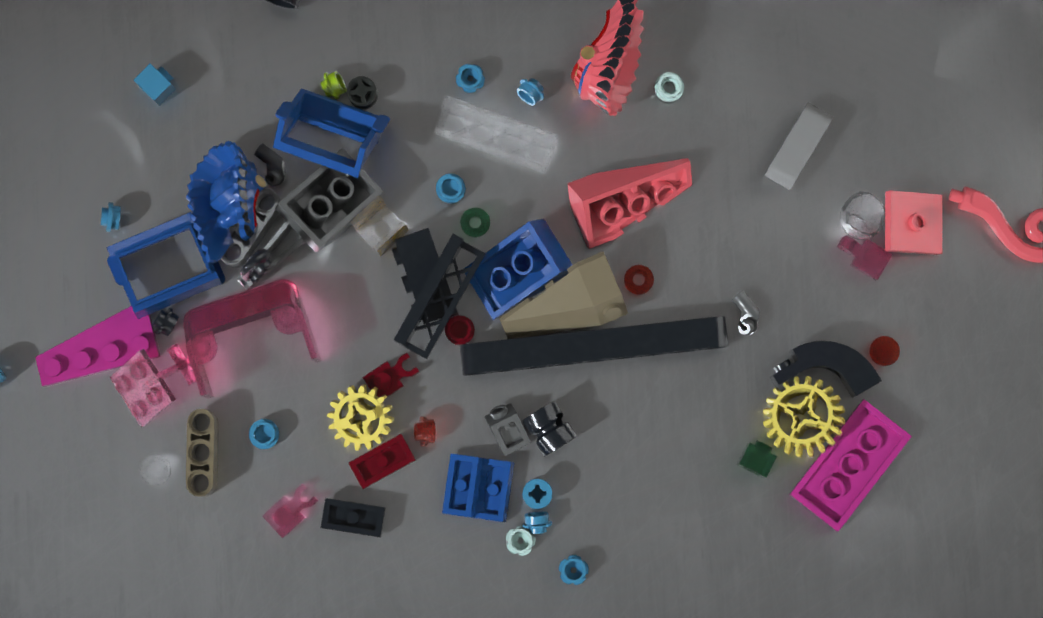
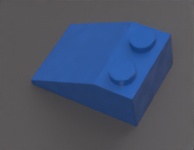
[464,219,573,320]

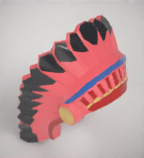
[571,0,644,116]

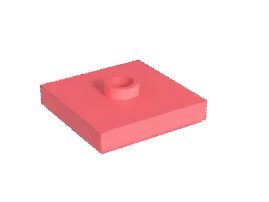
[885,190,942,255]

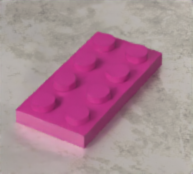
[789,399,912,532]

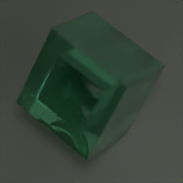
[737,440,777,478]

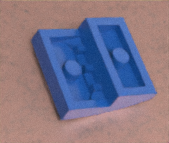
[442,454,515,522]

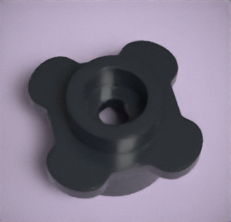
[153,307,179,337]

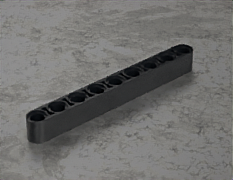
[460,316,729,376]

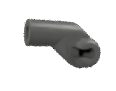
[254,143,286,186]
[732,290,760,336]

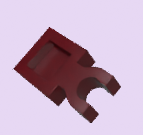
[362,353,420,398]

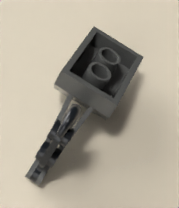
[237,148,384,290]

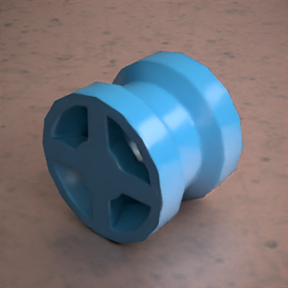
[522,479,553,509]

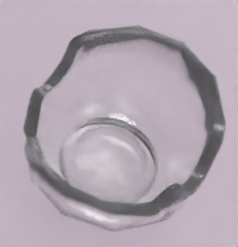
[839,191,885,241]

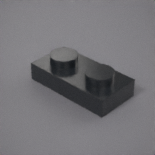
[320,498,386,537]

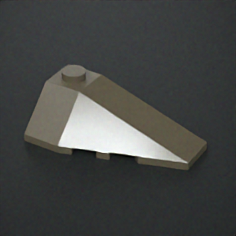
[499,251,628,339]

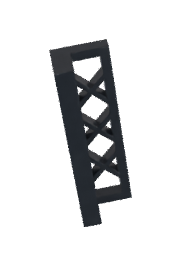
[394,233,486,359]

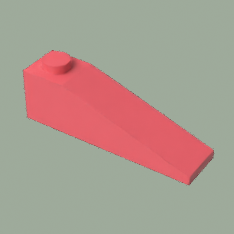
[567,158,692,249]

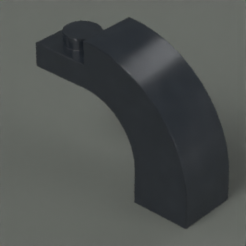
[770,341,882,398]

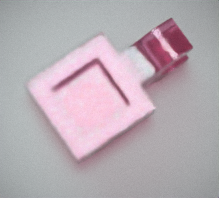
[837,235,893,281]

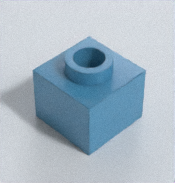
[133,64,176,106]

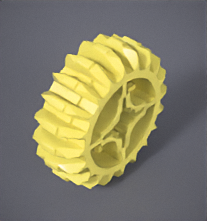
[763,376,845,458]

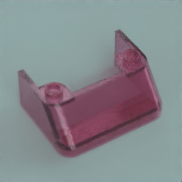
[183,279,322,399]

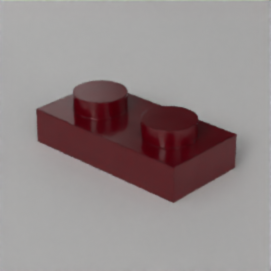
[348,434,416,490]

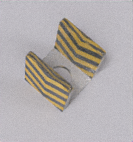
[351,196,409,257]

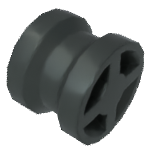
[347,76,378,110]

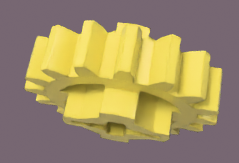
[327,384,394,451]

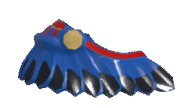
[186,141,267,263]

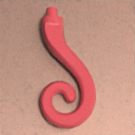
[949,186,1043,263]

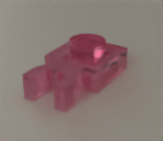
[262,484,319,538]

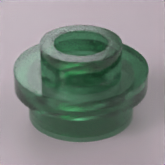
[460,208,490,238]

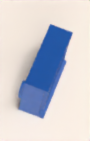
[273,88,390,178]
[106,212,226,319]

